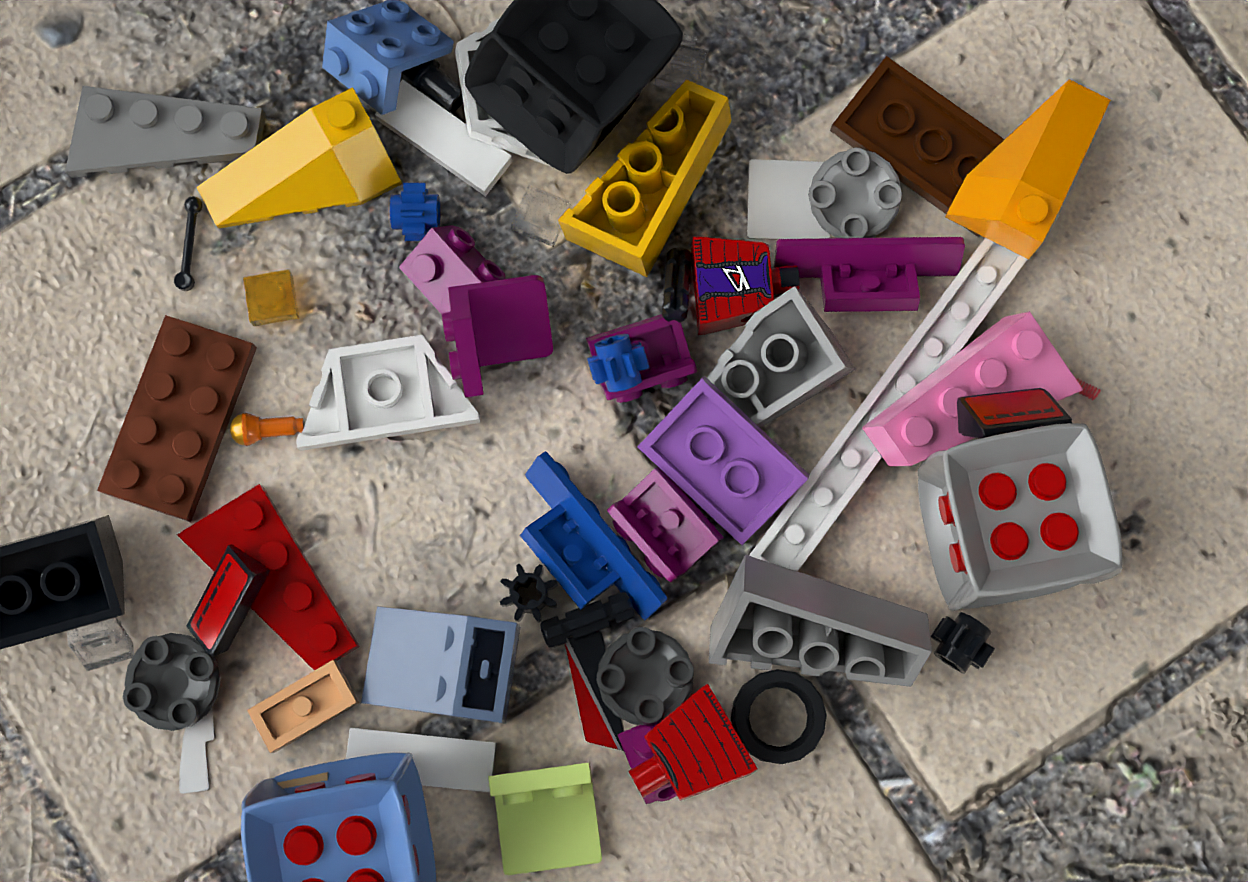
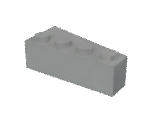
[709,555,932,687]

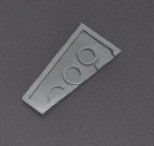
[65,86,266,178]

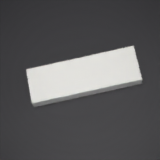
[375,79,513,197]
[346,728,497,792]

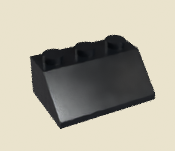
[0,515,125,649]

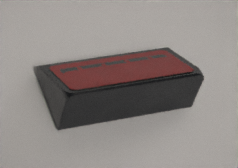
[957,388,1072,438]
[186,544,270,657]

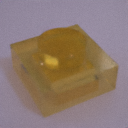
[243,269,299,326]

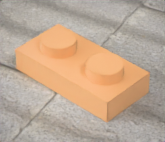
[247,660,359,753]

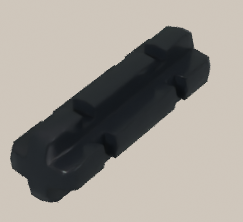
[662,248,692,323]
[540,592,635,648]

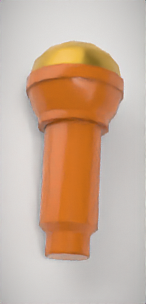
[230,413,304,446]

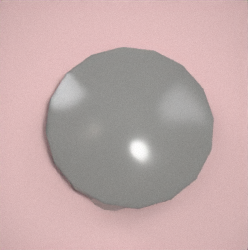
[808,147,902,238]

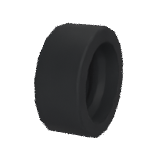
[731,669,827,764]

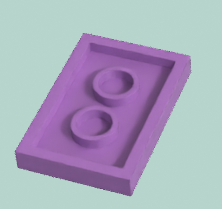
[637,376,810,545]

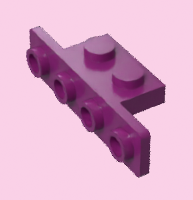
[774,237,965,312]

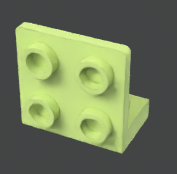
[488,762,602,875]

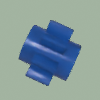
[390,183,441,241]
[587,334,650,392]

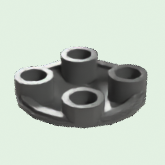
[596,627,694,726]
[123,633,221,731]

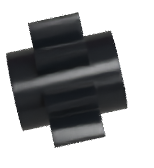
[500,564,558,623]
[930,612,995,674]

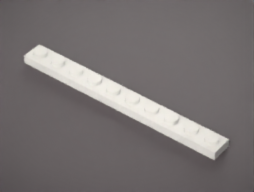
[749,214,1059,572]

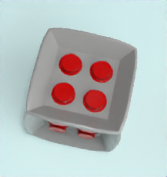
[918,423,1122,611]

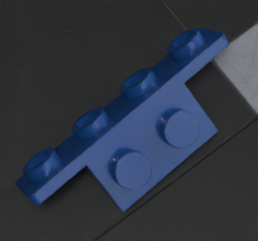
[520,451,667,620]

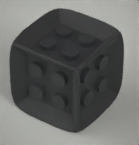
[465,0,683,174]

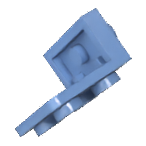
[322,0,454,115]

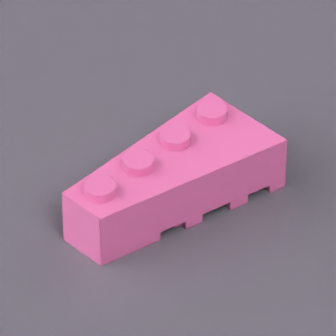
[862,311,1083,466]

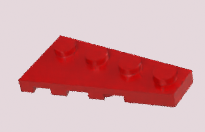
[177,484,360,671]

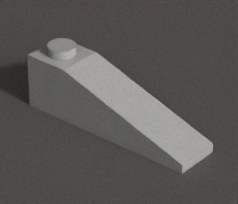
[707,286,855,428]

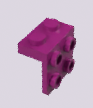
[442,275,553,398]

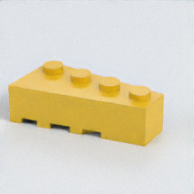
[558,79,731,277]

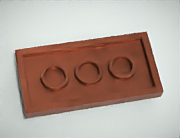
[97,315,257,522]

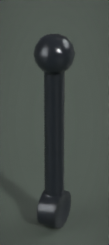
[174,196,203,291]

